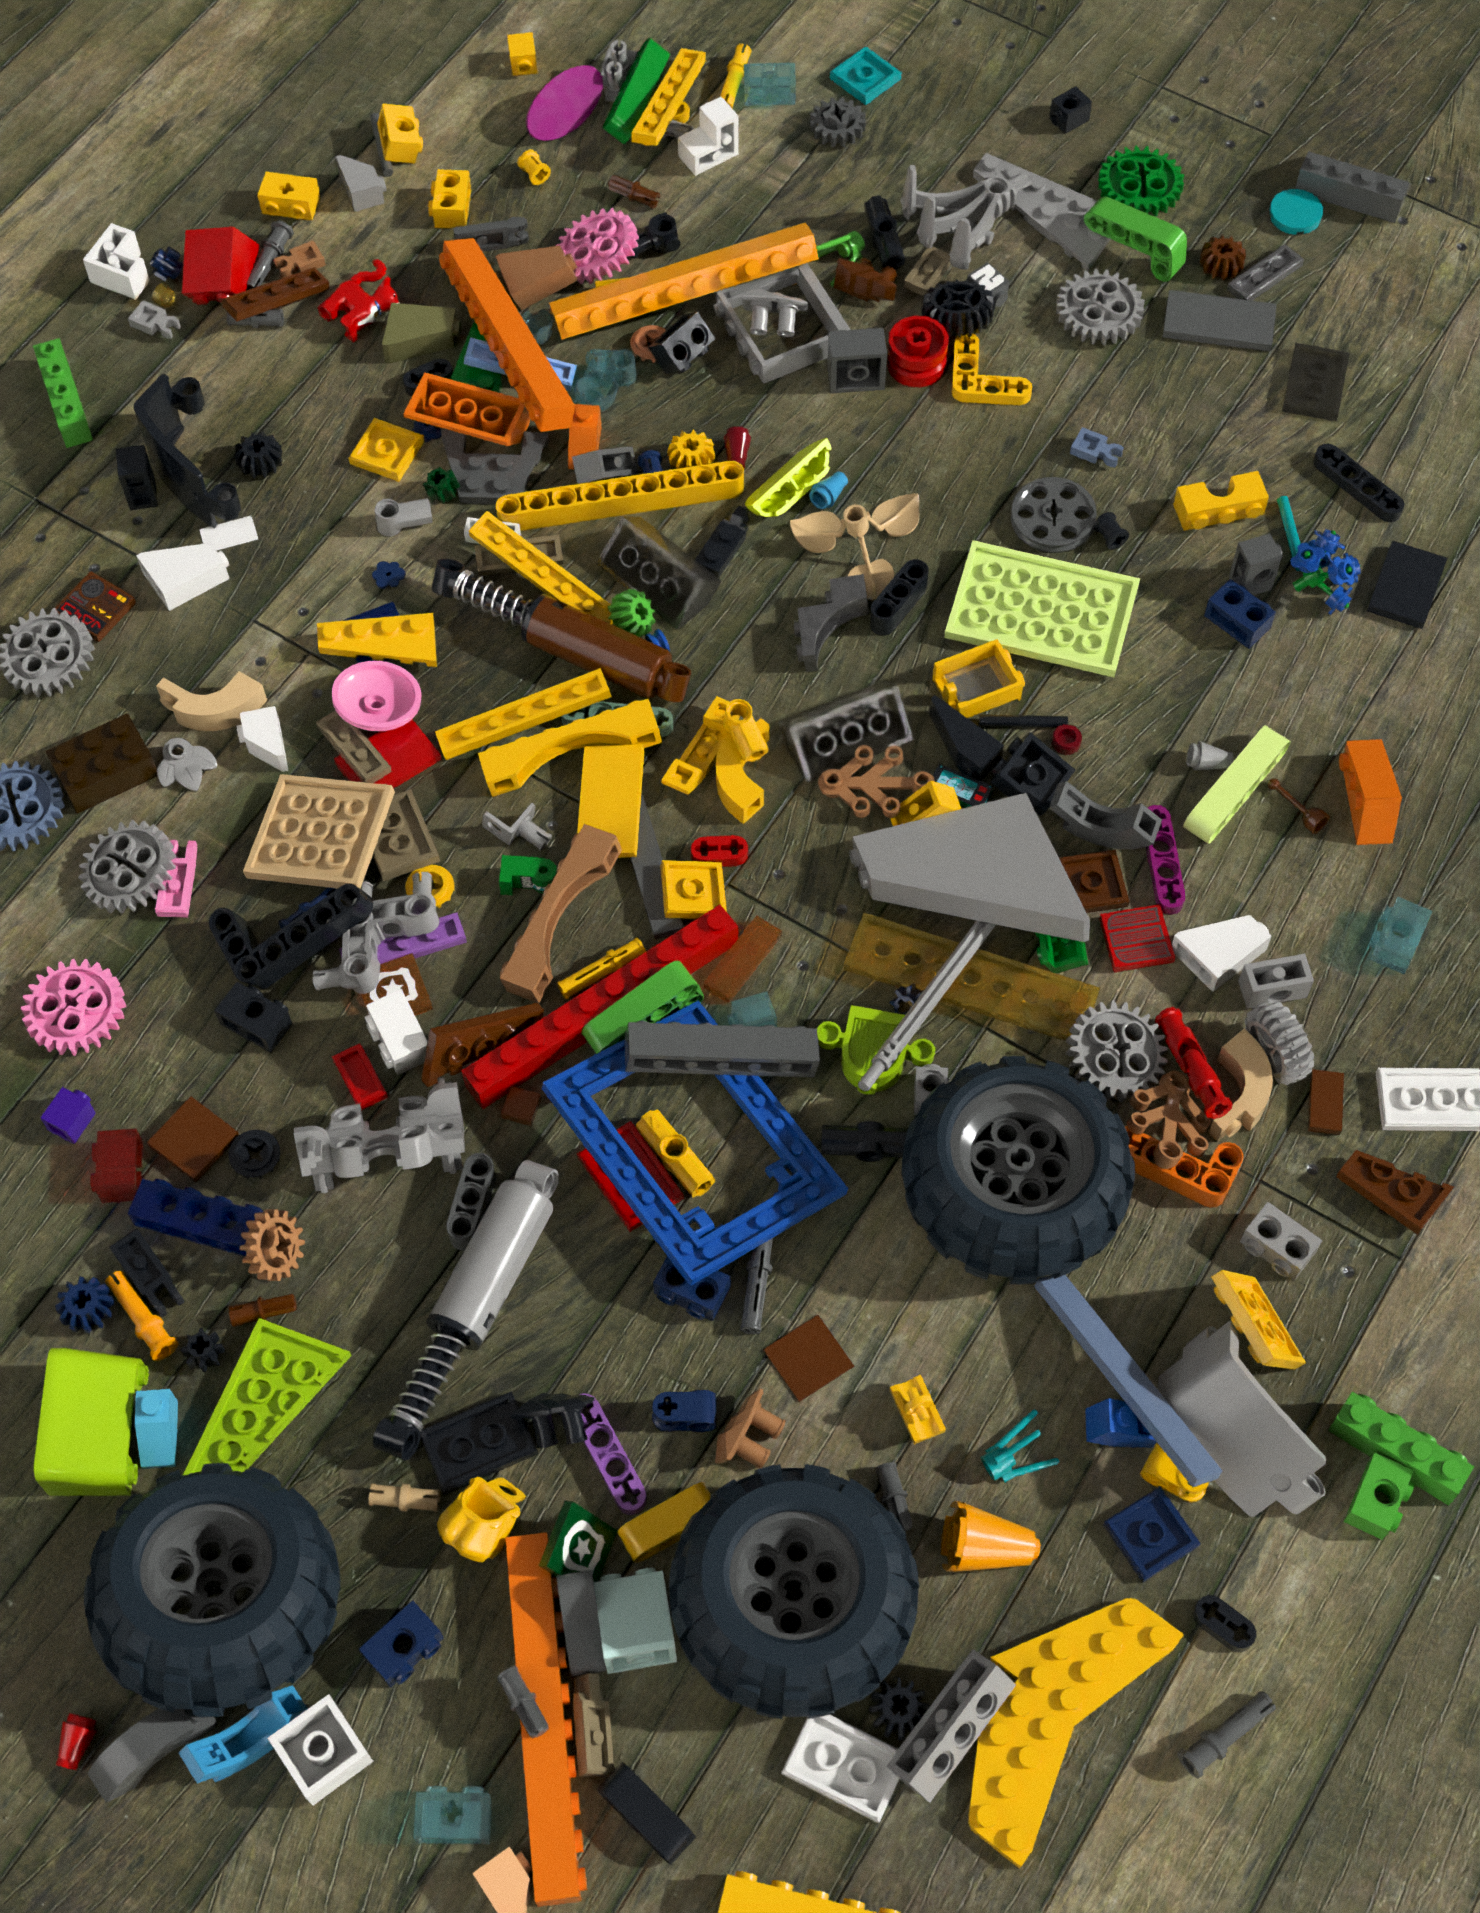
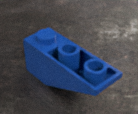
[1085,1398,1157,1448]

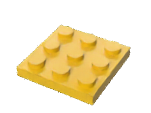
[1211,1270,1306,1370]

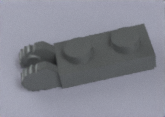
[453,216,529,252]

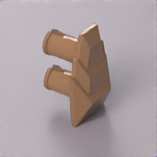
[715,1388,786,1469]

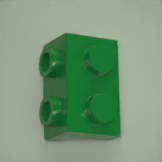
[1035,932,1088,974]

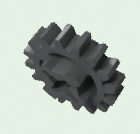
[810,97,866,147]

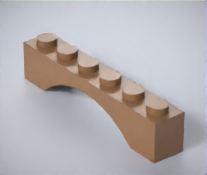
[500,824,622,1004]

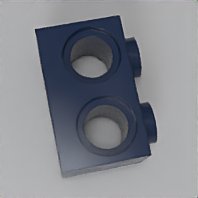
[1204,579,1276,649]
[653,1256,731,1321]

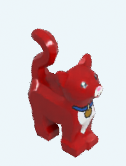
[317,259,400,343]

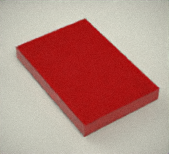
[334,719,442,789]
[577,1121,684,1232]

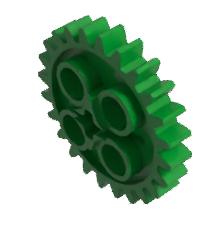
[1098,146,1184,217]

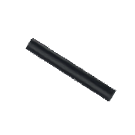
[979,715,1068,728]

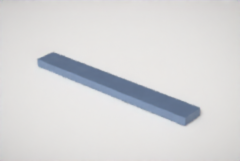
[1034,1275,1222,1487]

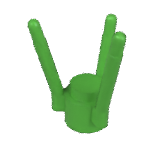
[816,231,865,287]

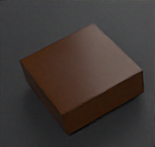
[501,1086,542,1126]

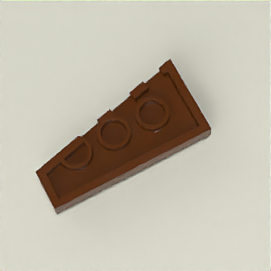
[421,1003,544,1087]

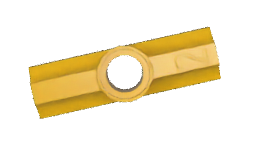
[636,1109,715,1198]

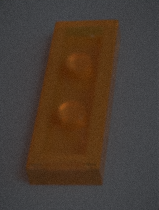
[703,916,782,1003]

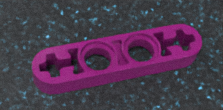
[1146,805,1185,915]

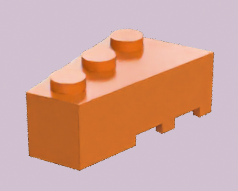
[1339,739,1402,845]

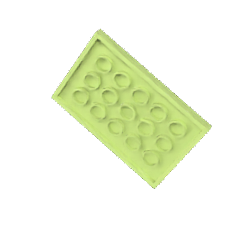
[944,540,1140,677]

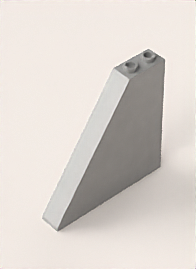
[849,793,1090,942]

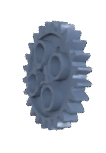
[0,761,65,852]

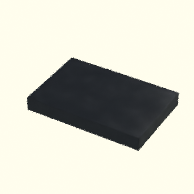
[1367,540,1447,629]
[420,1391,538,1495]

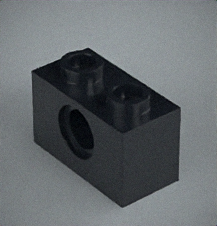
[214,982,293,1053]

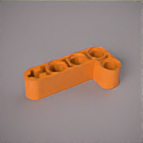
[1124,1126,1244,1208]

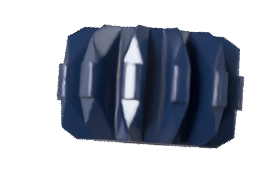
[55,1276,114,1334]

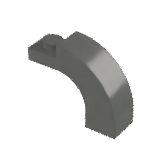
[1049,781,1162,849]
[87,1708,218,1803]

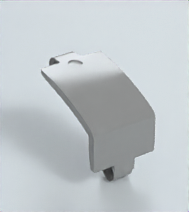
[1158,1321,1326,1517]

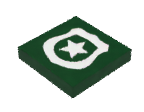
[539,1500,618,1582]

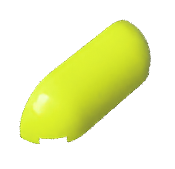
[745,438,831,517]

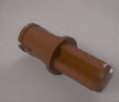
[608,175,660,209]
[229,1294,297,1327]

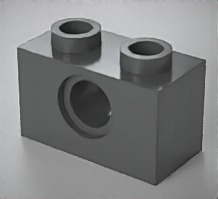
[1229,533,1283,595]

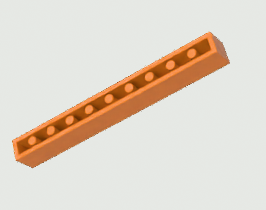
[439,238,575,432]
[506,1532,587,1907]

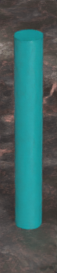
[1277,496,1301,571]

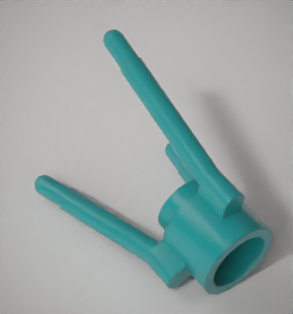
[980,1409,1059,1483]

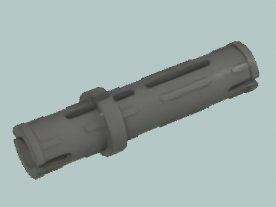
[740,1237,774,1334]

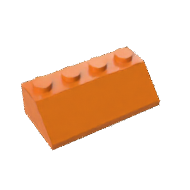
[403,372,530,446]

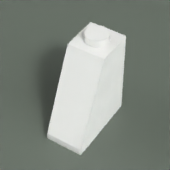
[136,543,229,611]
[1172,915,1272,992]

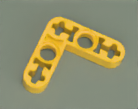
[952,333,1032,405]

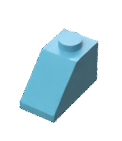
[135,1389,178,1469]

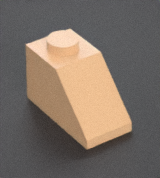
[472,1846,532,1913]

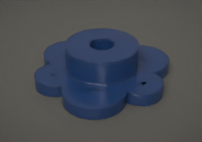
[412,421,441,442]
[372,561,406,589]

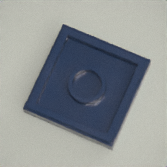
[1103,1486,1201,1583]

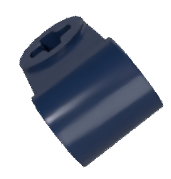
[652,1390,717,1432]

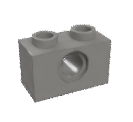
[1238,953,1314,1009]

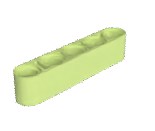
[1183,725,1291,844]

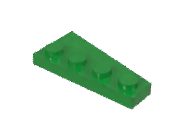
[451,320,502,393]

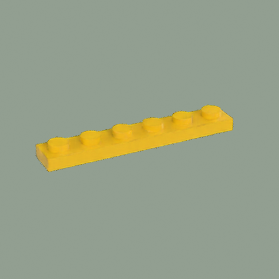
[631,48,706,146]
[468,511,613,624]
[435,668,612,760]

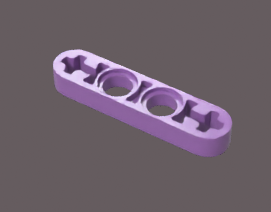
[579,1393,647,1515]

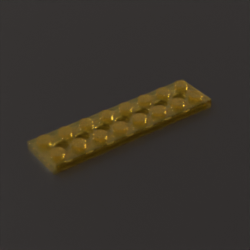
[843,913,1100,1041]

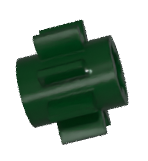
[423,467,460,504]

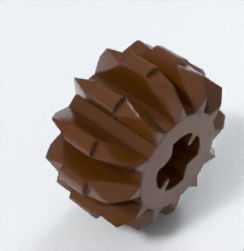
[1199,234,1246,281]

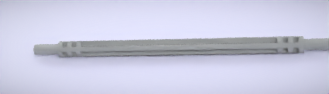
[858,921,996,1091]

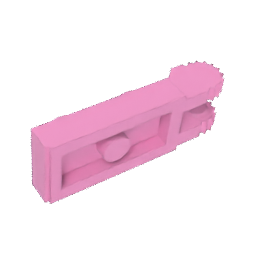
[155,840,197,918]

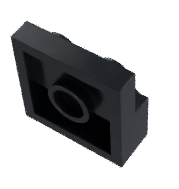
[990,732,1075,816]

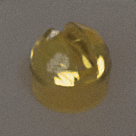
[152,283,175,307]

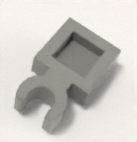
[128,300,180,339]

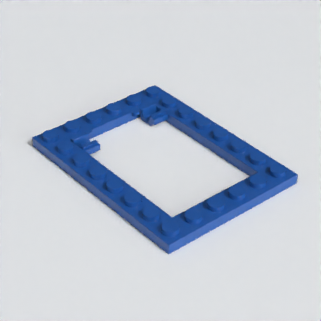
[542,1000,849,1286]

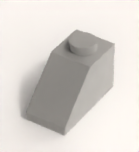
[336,155,387,212]

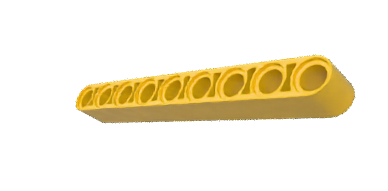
[496,461,744,531]

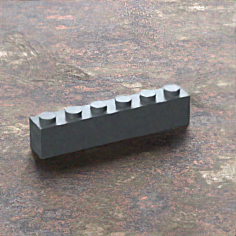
[624,1021,820,1077]

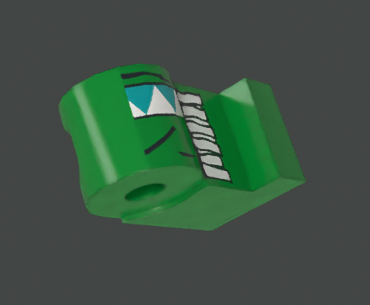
[499,855,557,895]

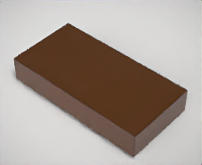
[1308,1069,1344,1135]

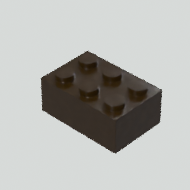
[45,713,157,814]

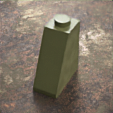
[382,303,462,363]

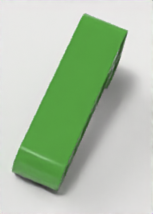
[1084,196,1187,282]
[581,960,704,1054]

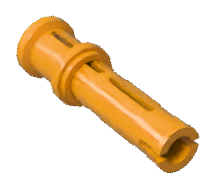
[105,1271,179,1361]

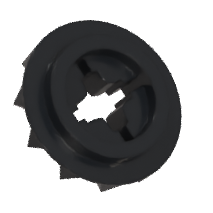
[229,1130,281,1179]

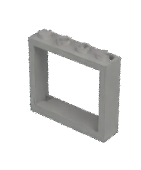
[713,263,851,384]

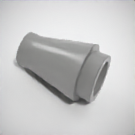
[1186,741,1233,771]

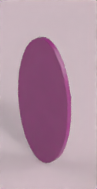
[526,65,603,141]

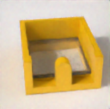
[932,639,1025,718]

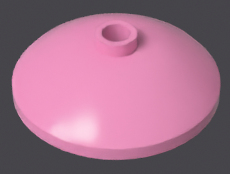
[332,661,421,731]

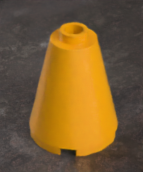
[941,1501,1040,1572]

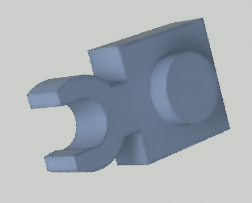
[1070,427,1124,467]

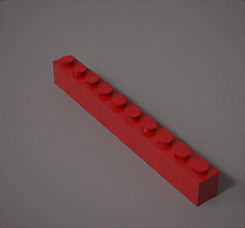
[461,904,739,1110]

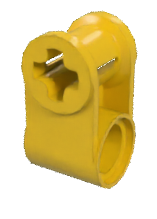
[1140,1443,1209,1502]

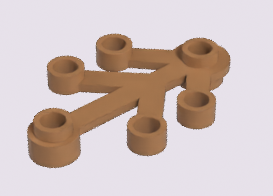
[818,745,935,818]
[1127,1071,1211,1169]

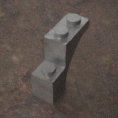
[794,574,869,672]

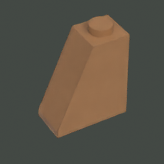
[495,245,578,310]

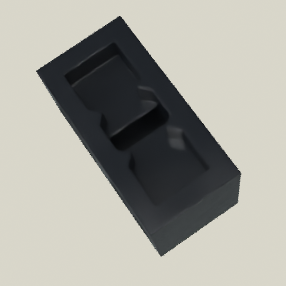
[648,311,716,374]
[116,445,158,511]

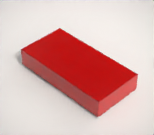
[332,1043,388,1111]

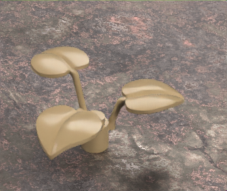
[790,493,919,601]

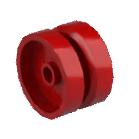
[887,316,949,388]

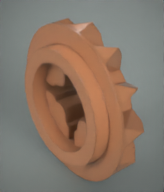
[630,325,667,363]

